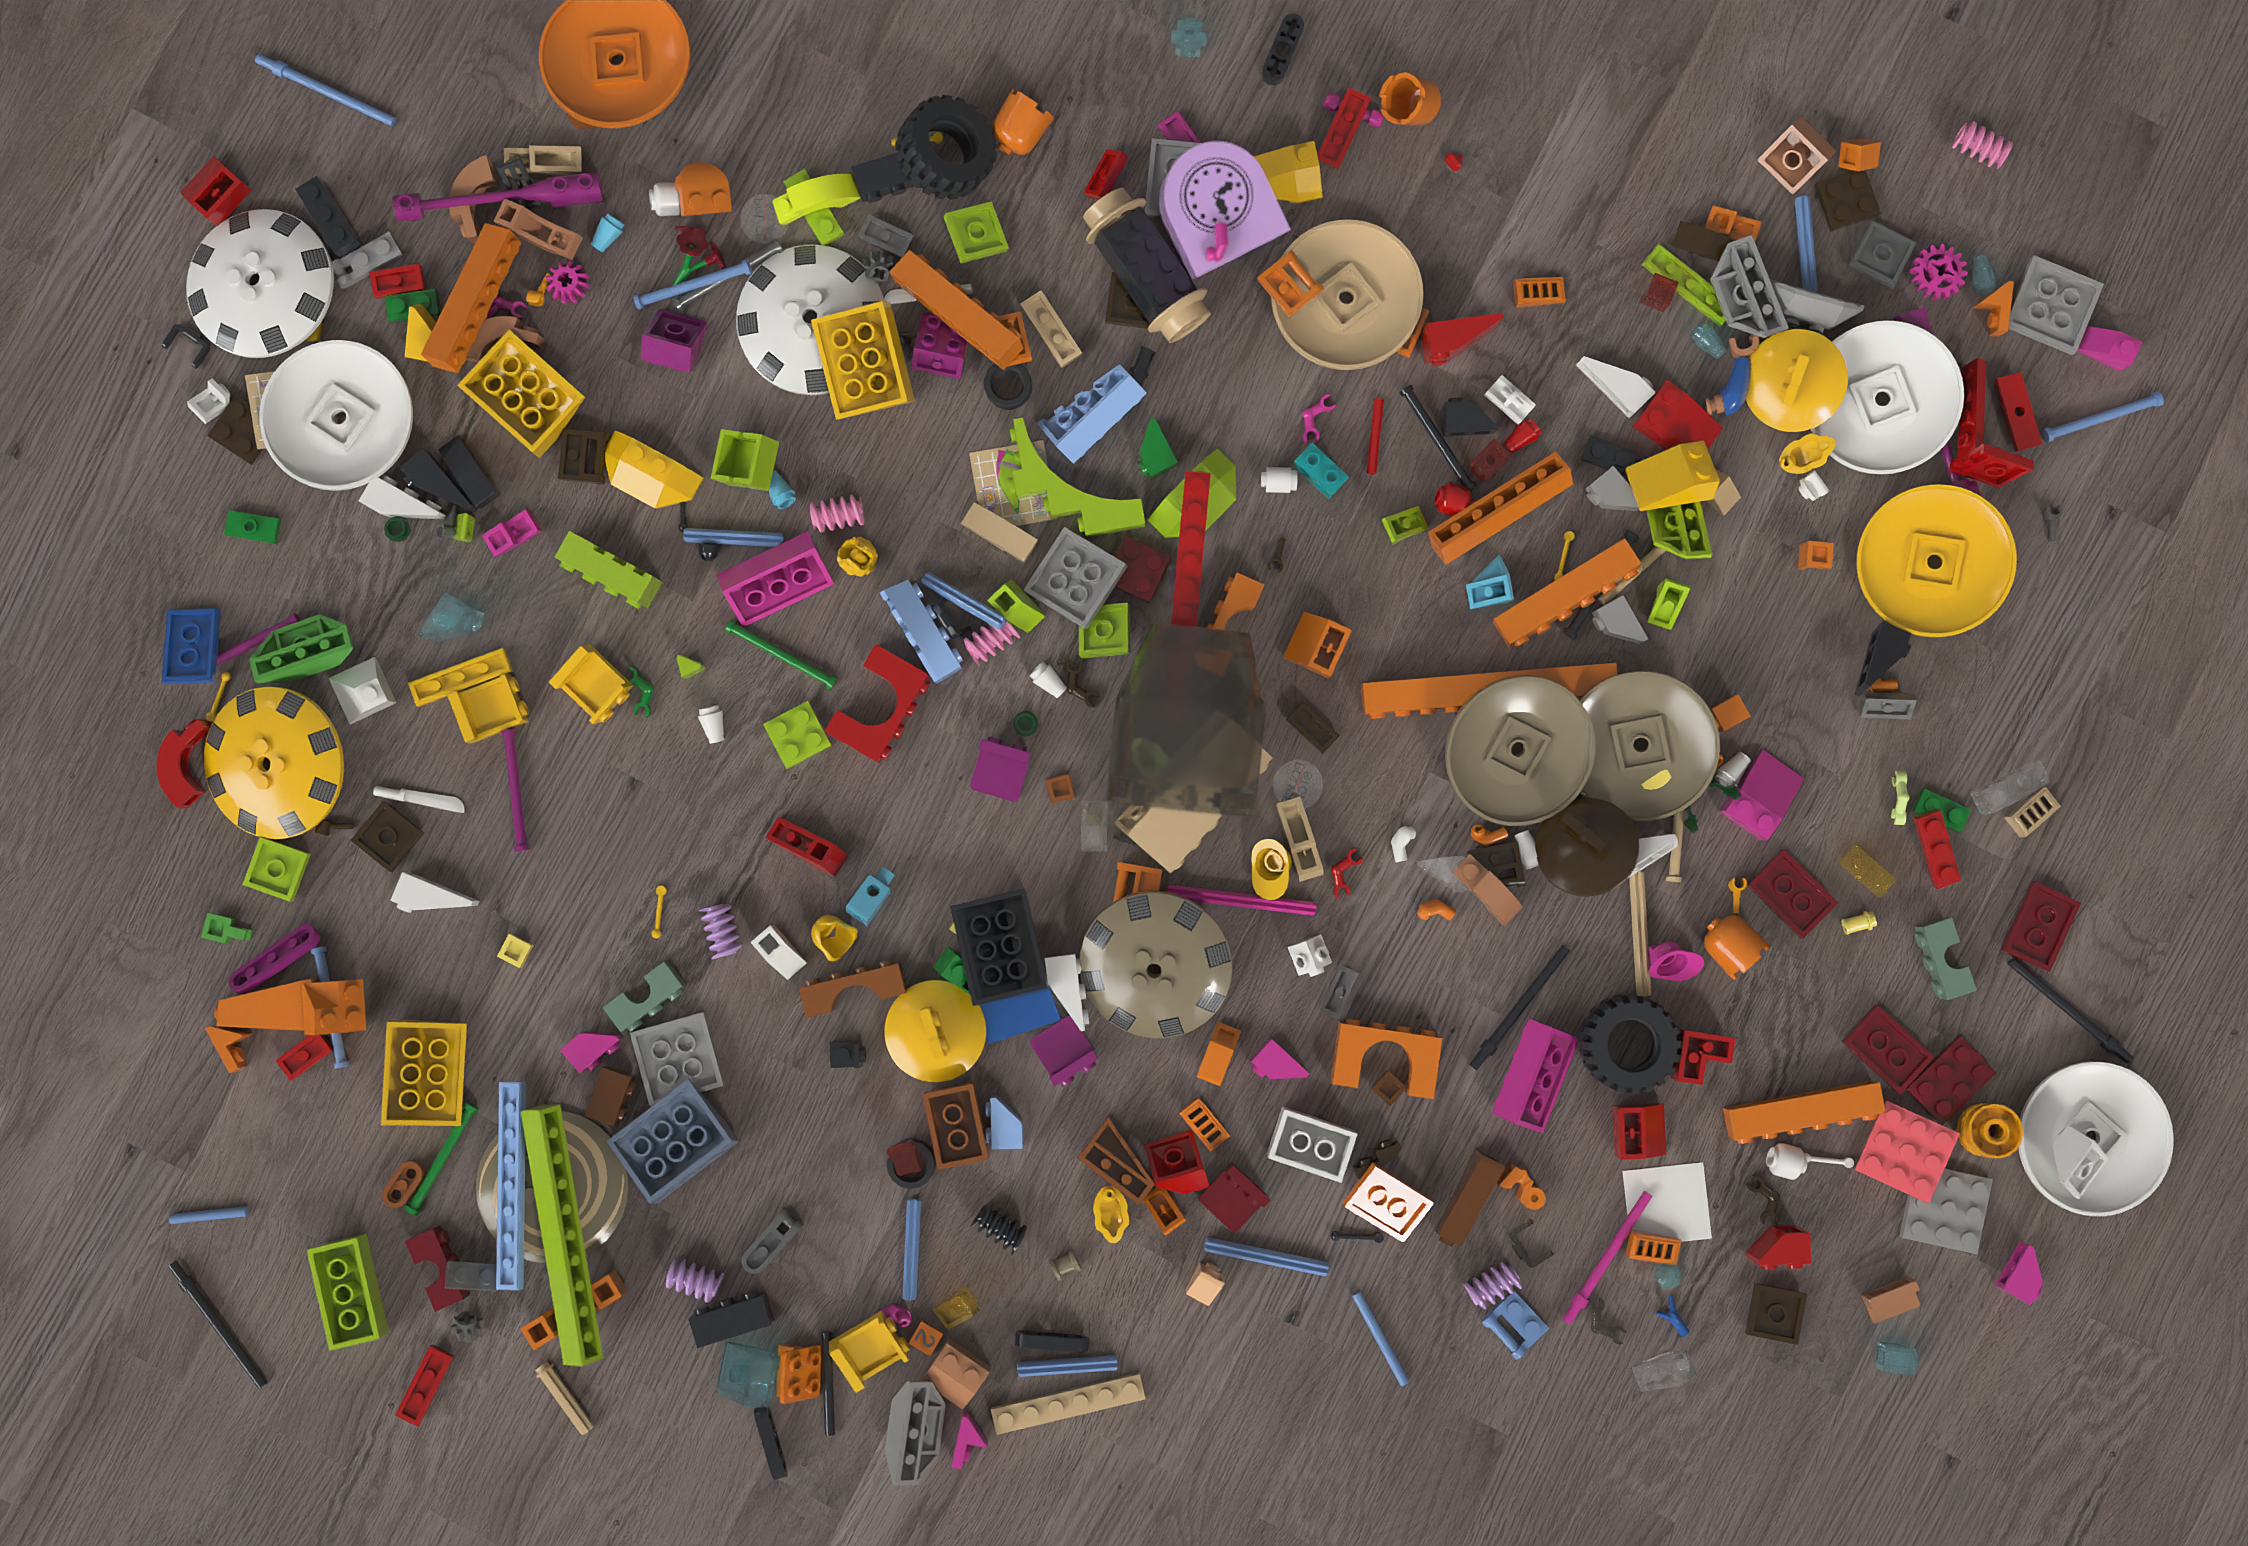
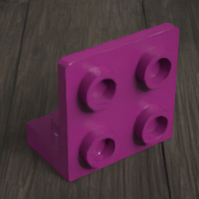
[911,312,968,379]

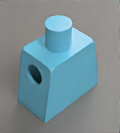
[846,867,895,927]

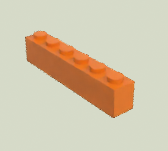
[421,223,521,373]
[889,250,1024,370]
[1428,451,1573,565]
[1493,538,1641,649]
[1723,1080,1886,1144]

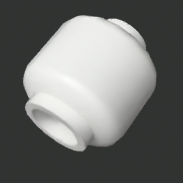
[649,182,681,216]
[1766,1143,1807,1180]

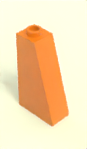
[214,978,320,1031]

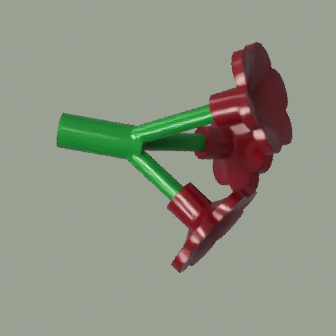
[672,225,727,285]

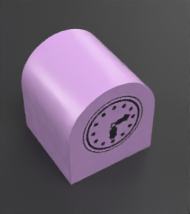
[1158,142,1291,280]

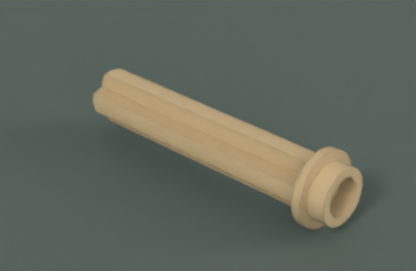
[535,1361,594,1435]

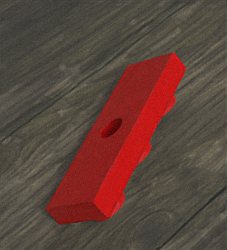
[1994,372,2042,452]

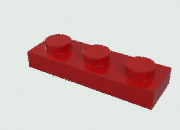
[1317,87,1371,169]
[1913,809,1961,889]
[395,1344,455,1427]

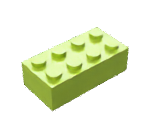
[307,1233,389,1351]

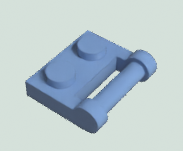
[1481,1290,1549,1360]

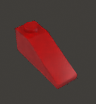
[765,816,848,877]

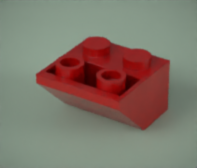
[180,156,252,226]
[1612,1103,1666,1160]
[1746,1225,1811,1270]

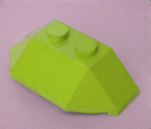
[1147,448,1236,538]
[1646,501,1712,559]

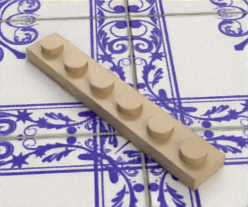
[991,1372,1146,1435]

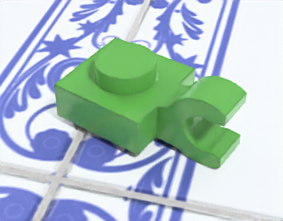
[201,913,253,944]

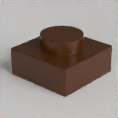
[1371,1070,1407,1106]

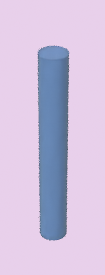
[169,1206,249,1224]

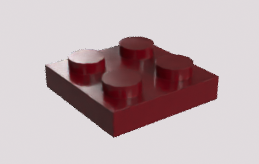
[1115,536,1171,603]

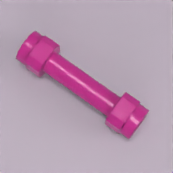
[1324,93,1384,128]

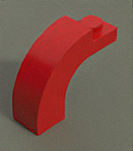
[157,719,212,809]

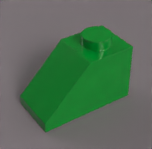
[1137,418,1178,480]

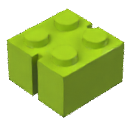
[710,429,779,491]

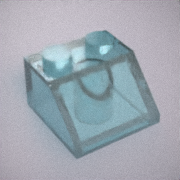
[418,592,485,643]
[716,1342,780,1408]

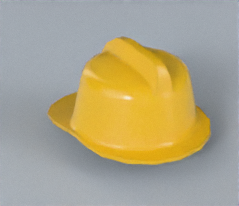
[1251,839,1292,900]

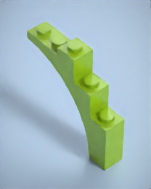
[1009,418,1145,538]

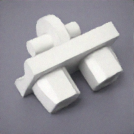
[1485,375,1536,425]

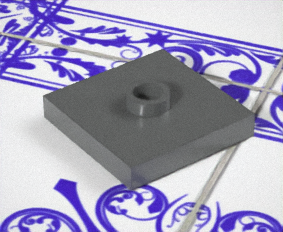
[1847,220,1917,289]

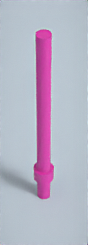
[1562,1191,1653,1325]

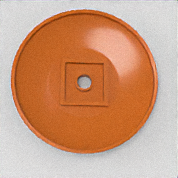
[539,0,691,128]

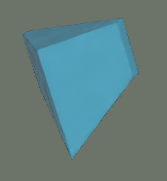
[1466,554,1514,609]

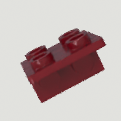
[1198,1162,1271,1233]

